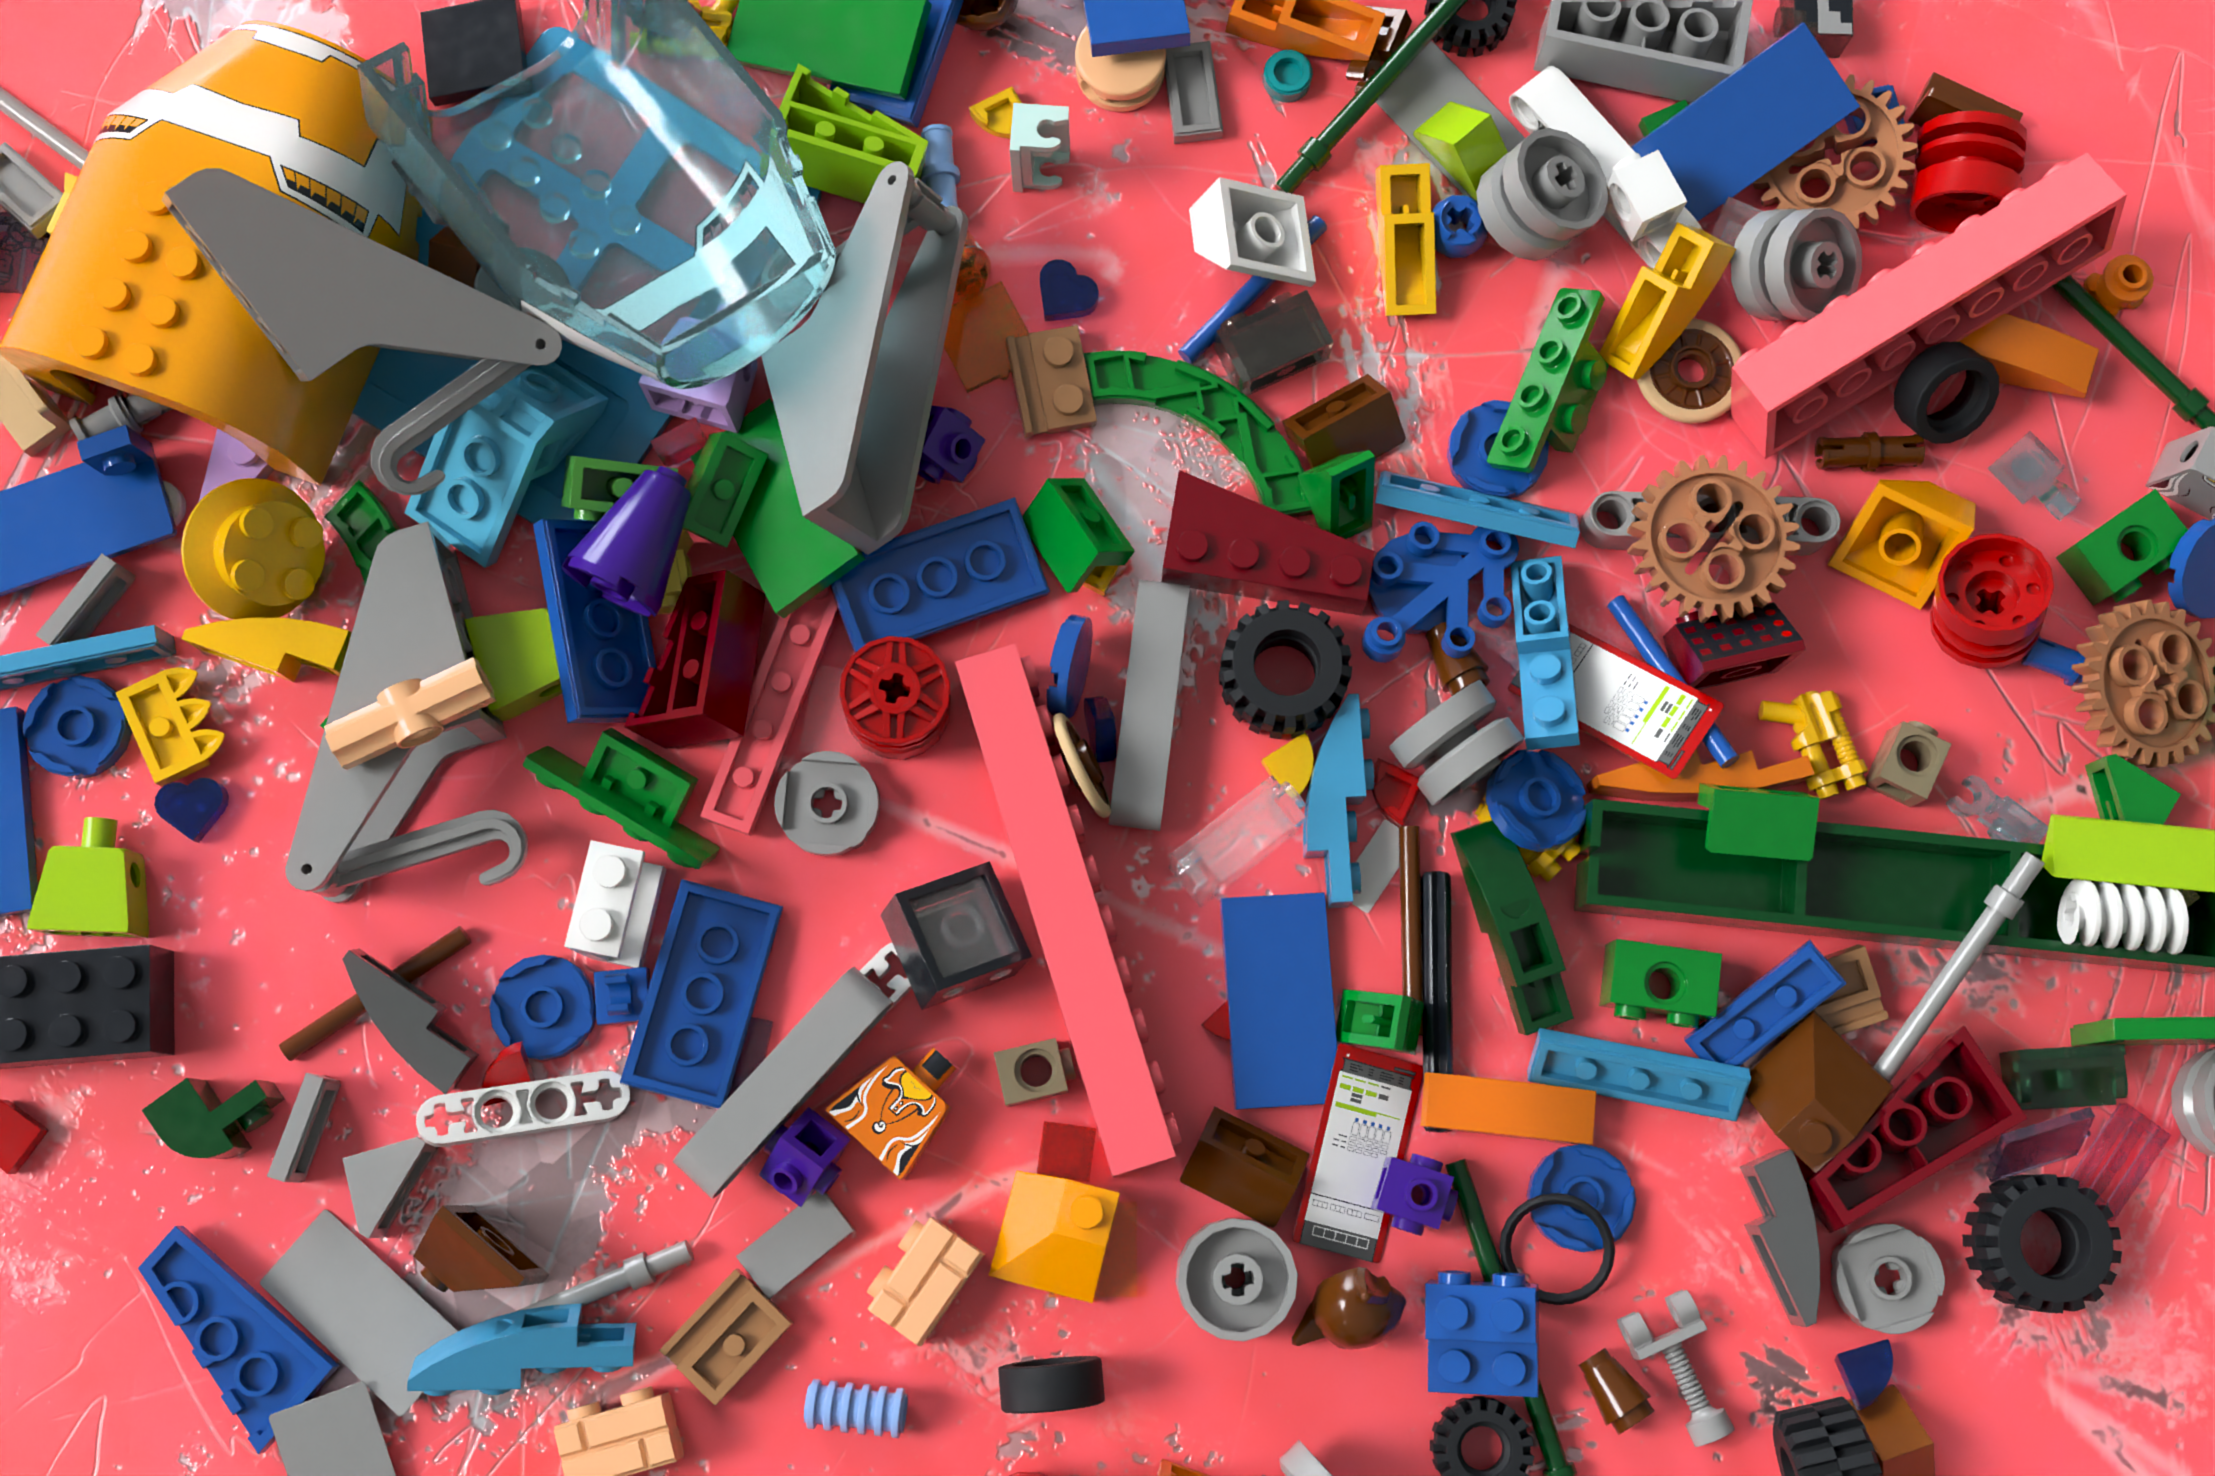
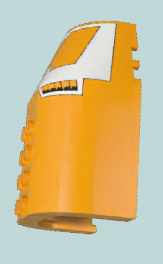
[0,20,430,486]

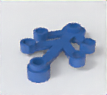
[1362,522,1519,663]

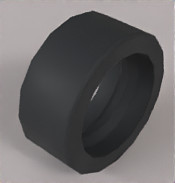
[1894,342,1999,444]
[998,1356,1105,1414]

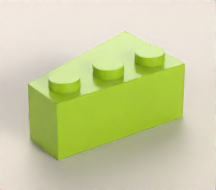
[765,63,929,204]

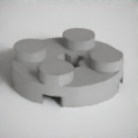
[774,751,880,856]
[1831,1223,1945,1334]

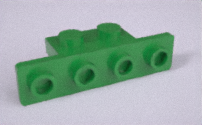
[1487,288,1609,473]
[523,728,720,869]

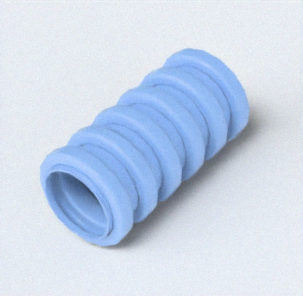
[804,1379,908,1438]

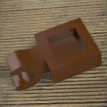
[1346,6,1412,94]

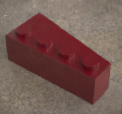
[1161,470,1375,616]
[1805,1026,2028,1233]

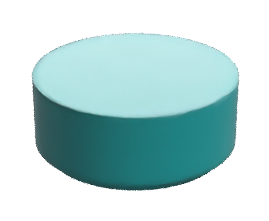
[1263,50,1313,103]

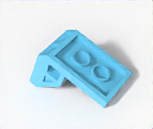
[404,362,609,568]

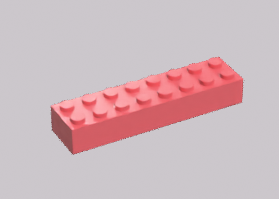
[1731,152,2127,459]

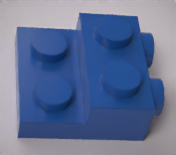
[1425,1270,1539,1397]

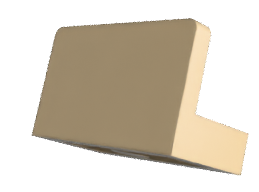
[0,340,72,457]

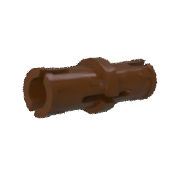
[1815,431,1925,472]

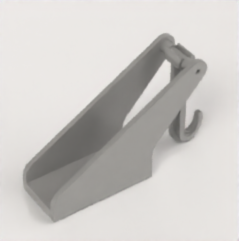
[761,161,968,555]
[161,168,562,495]
[285,521,528,903]

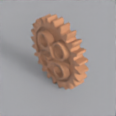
[1753,74,1918,234]
[1627,455,1801,623]
[2071,600,2215,768]

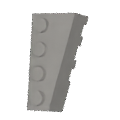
[1533,0,1753,103]

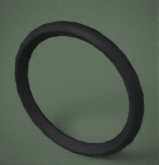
[1499,1193,1615,1305]

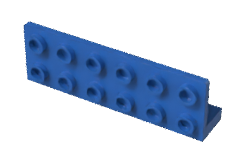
[0,425,177,597]

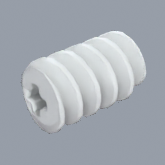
[2057,879,2189,955]

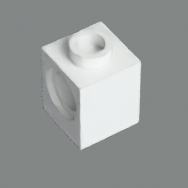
[1607,150,1687,242]

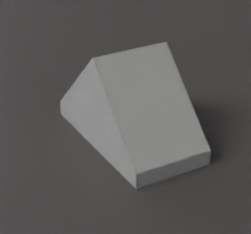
[342,1137,438,1239]

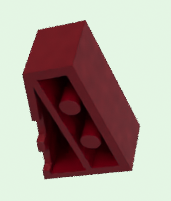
[624,569,766,749]

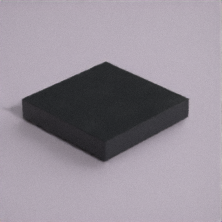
[420,0,530,107]

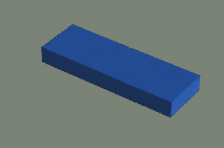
[1684,940,1847,1066]

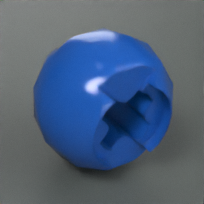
[1431,195,1488,258]

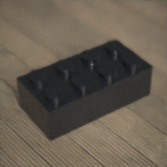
[0,945,175,1069]

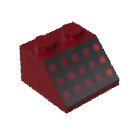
[1663,602,1806,690]

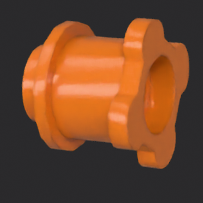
[2084,254,2154,317]

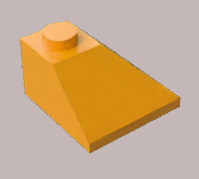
[1828,479,1976,610]
[989,1171,1120,1304]

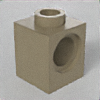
[1864,721,1952,807]
[994,1038,1076,1107]

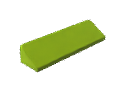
[2042,814,2215,893]

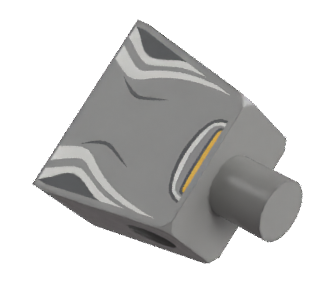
[2145,426,2215,520]

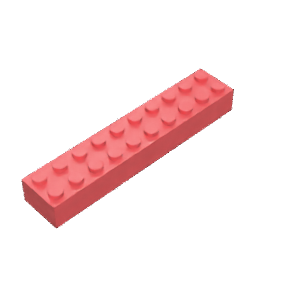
[955,643,1182,1177]

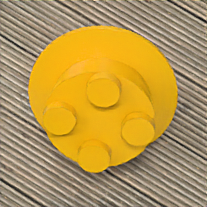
[181,478,325,619]

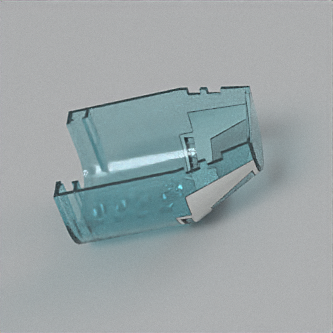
[357,0,836,389]

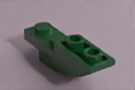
[1450,819,1574,1035]

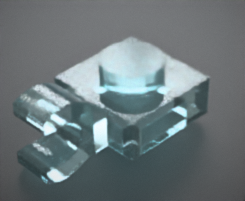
[1987,431,2081,521]
[1946,775,2048,844]

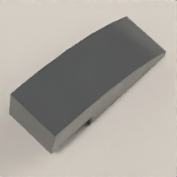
[342,948,479,1094]
[1740,1149,1820,1327]

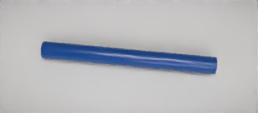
[1178,215,1327,364]
[1607,595,1739,769]

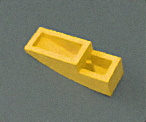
[1375,163,1436,316]
[1599,222,1736,380]
[181,618,352,682]

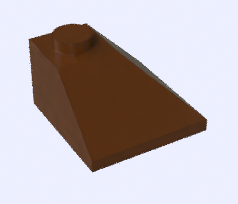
[1746,1010,1893,1173]
[413,1205,550,1292]

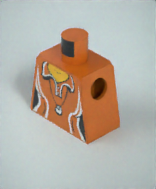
[826,1047,956,1180]

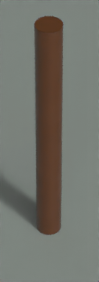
[1399,826,1424,1036]
[279,926,471,1061]

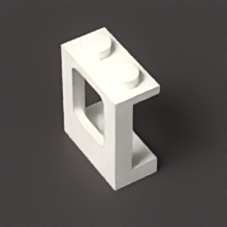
[564,840,667,968]

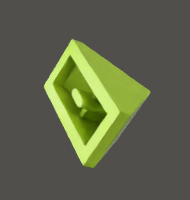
[1413,101,1508,200]

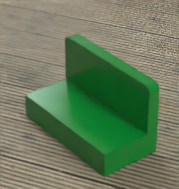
[683,432,769,548]
[1022,478,1135,593]
[1697,783,1820,861]

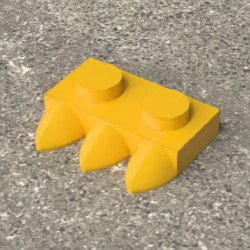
[115,667,225,787]

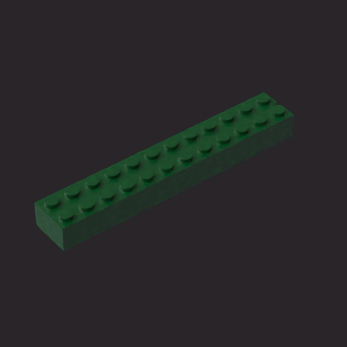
[1574,799,2215,975]

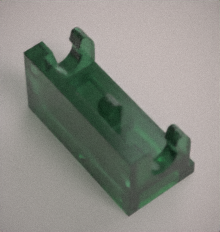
[1999,1044,2128,1110]

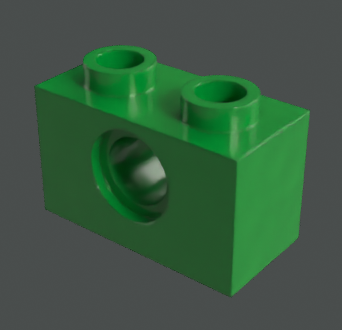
[2056,489,2188,606]
[1599,939,1722,1028]

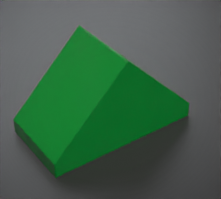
[1297,450,1375,539]
[2085,754,2181,825]
[1336,989,1424,1055]

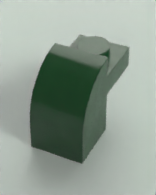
[142,1078,285,1159]

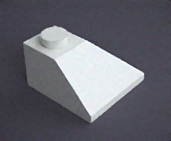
[1189,177,1316,287]

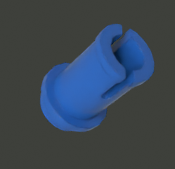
[2021,635,2085,686]

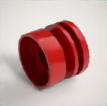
[1910,111,2027,234]
[1929,533,2054,669]
[839,636,951,760]

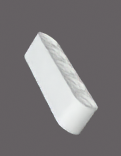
[1509,66,1703,268]

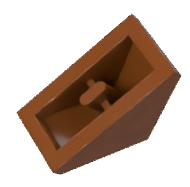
[1847,1384,1935,1476]

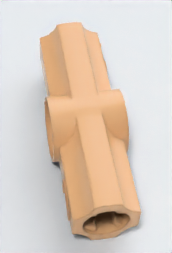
[324,657,496,770]

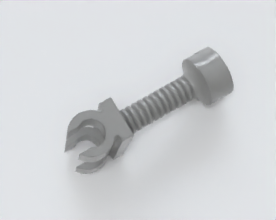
[1617,1289,1735,1447]

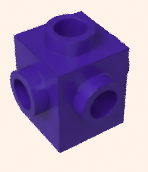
[917,405,986,484]
[759,1107,851,1207]
[1370,1153,1458,1236]

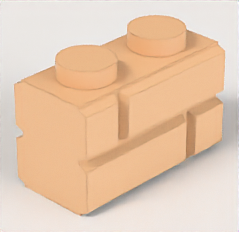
[867,1217,985,1347]
[554,1386,684,1476]

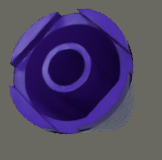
[561,466,692,617]

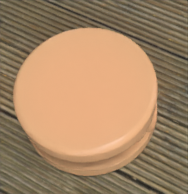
[1075,26,1166,112]

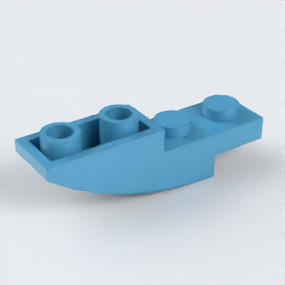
[1510,556,1580,751]
[1303,694,1374,909]
[407,1303,636,1396]

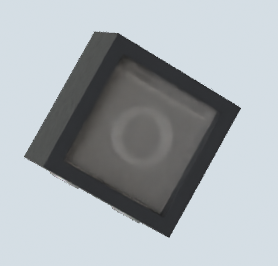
[881,861,1032,1010]

